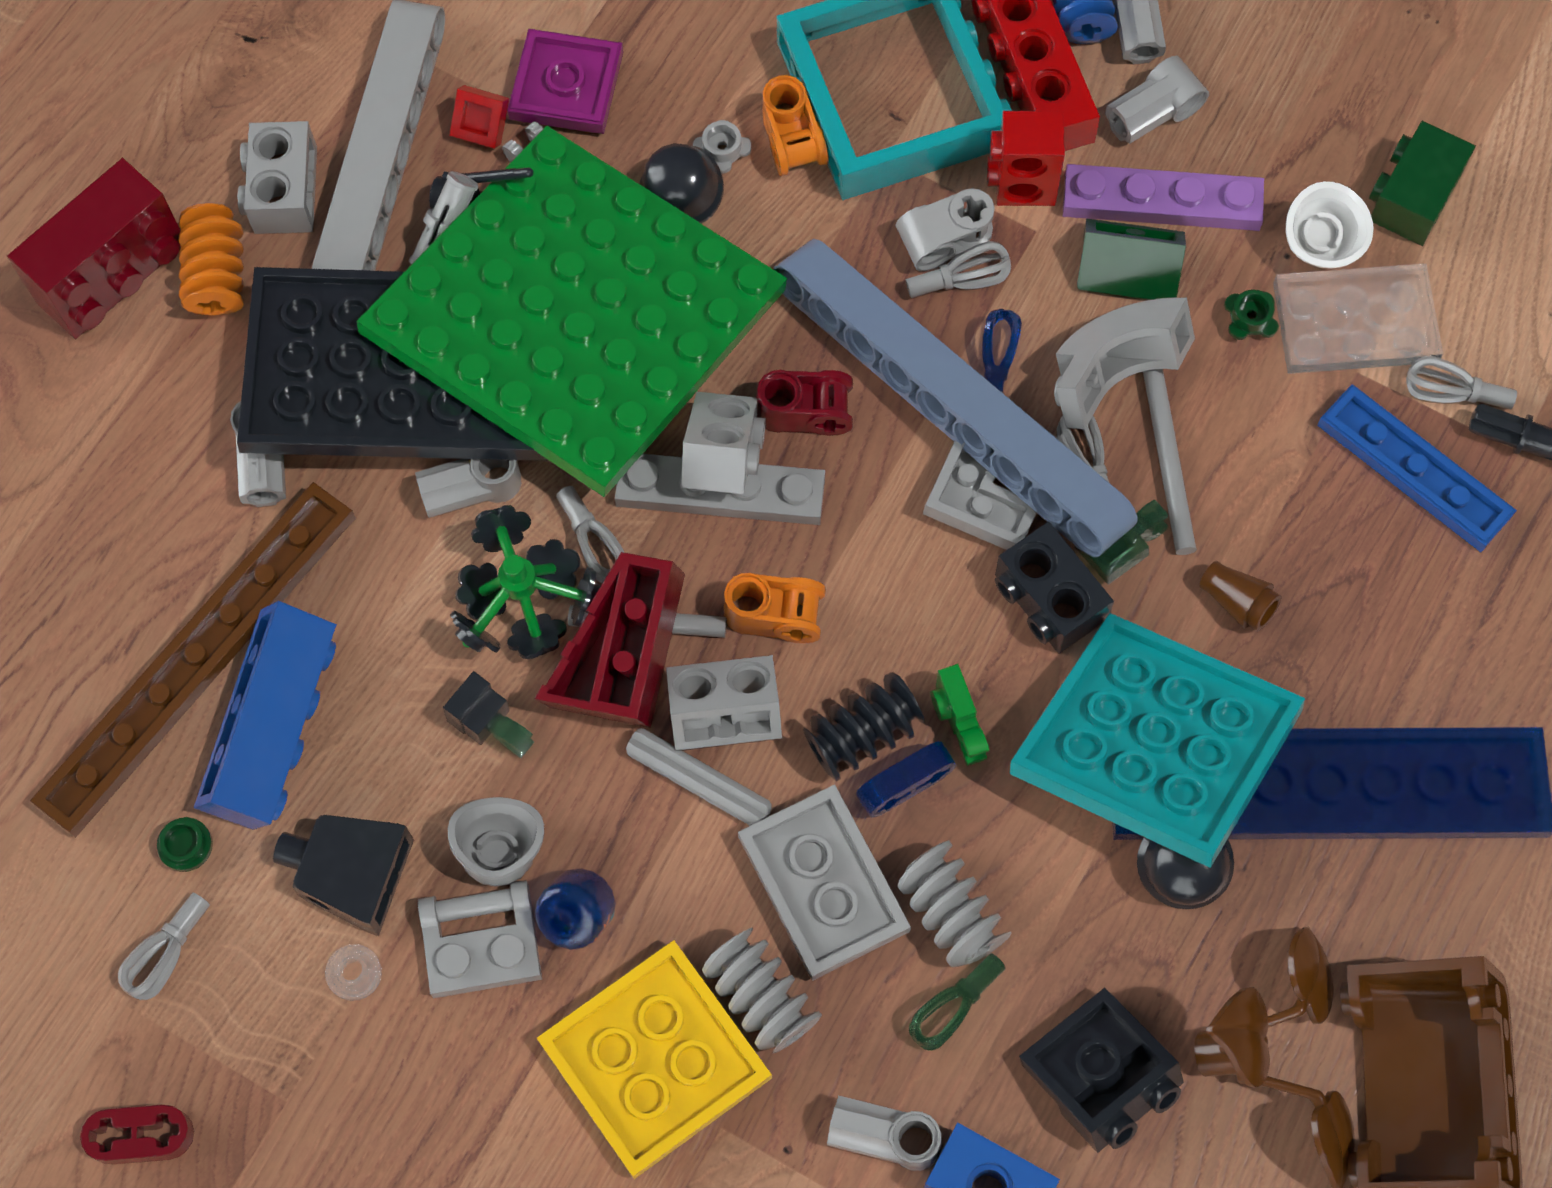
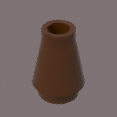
[1199,561,1282,631]

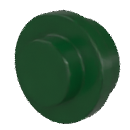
[157,817,213,872]

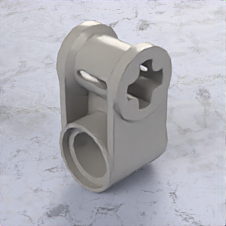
[895,188,995,271]

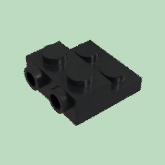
[1019,987,1184,1153]

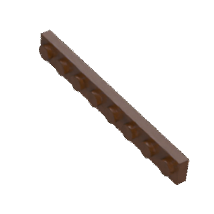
[30,482,356,838]

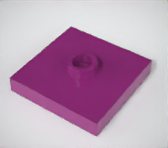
[507,28,624,134]

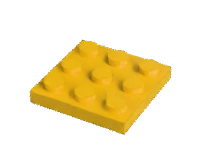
[537,940,772,1179]

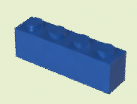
[194,601,337,830]

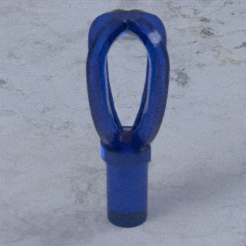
[982,309,1022,393]

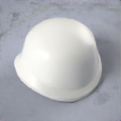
[1286,181,1374,269]

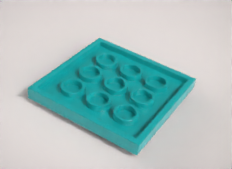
[1010,613,1305,868]

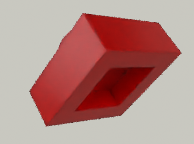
[449,85,509,149]

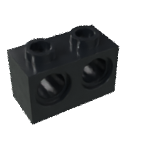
[995,522,1114,654]

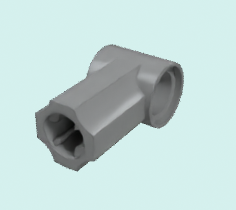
[1112,0,1166,64]
[1105,55,1209,144]
[230,401,286,507]
[415,459,522,518]
[827,1095,942,1171]

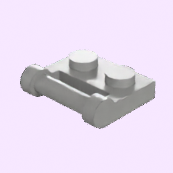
[418,880,542,999]

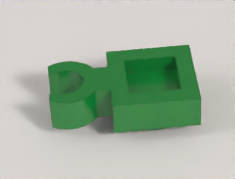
[930,664,990,766]

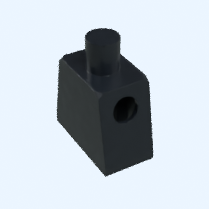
[273,815,414,936]

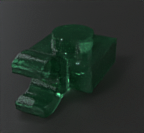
[1075,500,1168,585]

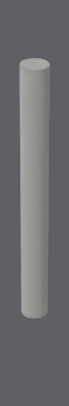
[1143,369,1197,555]

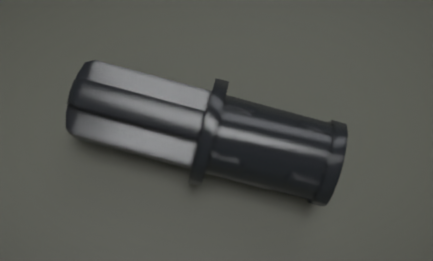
[1469,404,1552,461]

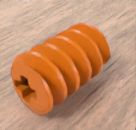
[179,203,244,315]

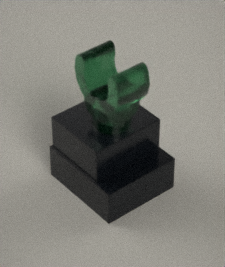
[443,671,534,758]

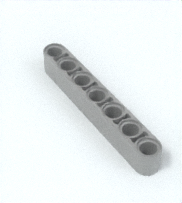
[312,0,445,271]

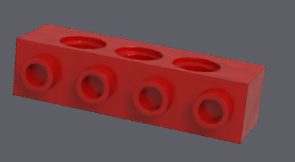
[971,0,1100,151]

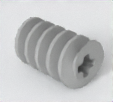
[898,840,1012,967]
[702,928,822,1053]

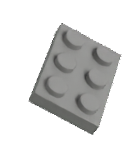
[738,784,911,981]

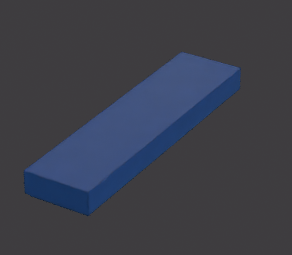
[1317,384,1517,553]

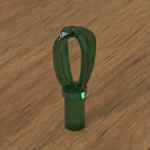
[909,953,1006,1051]

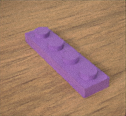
[1063,164,1264,231]

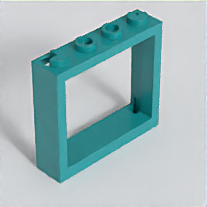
[776,0,1012,201]

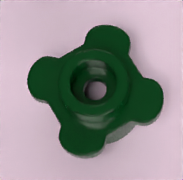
[1224,289,1279,340]

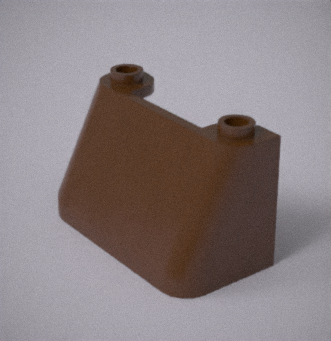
[1340,956,1523,1188]

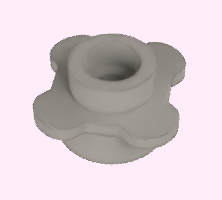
[693,120,751,174]

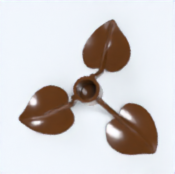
[1194,927,1355,1188]

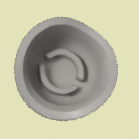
[448,797,544,887]

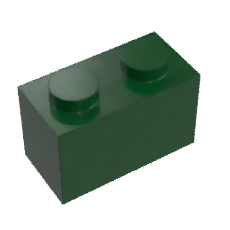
[1369,120,1476,246]

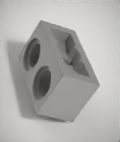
[237,121,317,234]
[681,392,766,494]
[666,655,782,751]

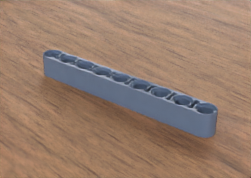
[773,239,1137,557]

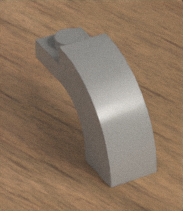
[1054,298,1195,429]

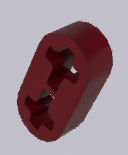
[80,1105,194,1165]

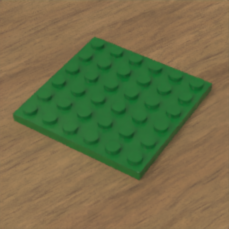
[357,126,787,497]

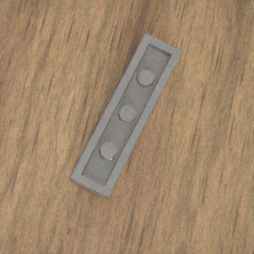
[615,454,825,525]

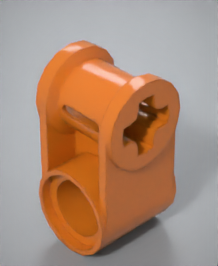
[763,75,828,176]
[723,573,826,643]

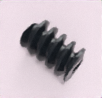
[803,672,925,781]

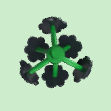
[450,505,601,659]

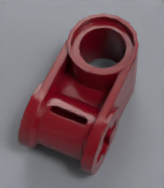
[757,369,853,436]

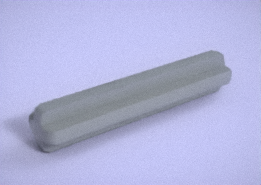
[626,728,772,826]

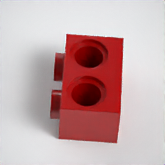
[987,111,1065,206]

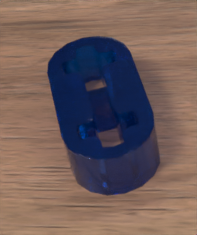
[856,741,957,818]

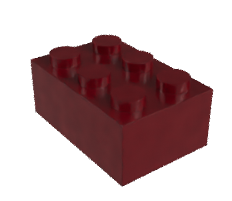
[7,157,181,340]

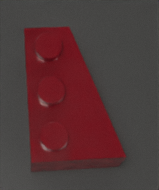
[534,552,685,728]

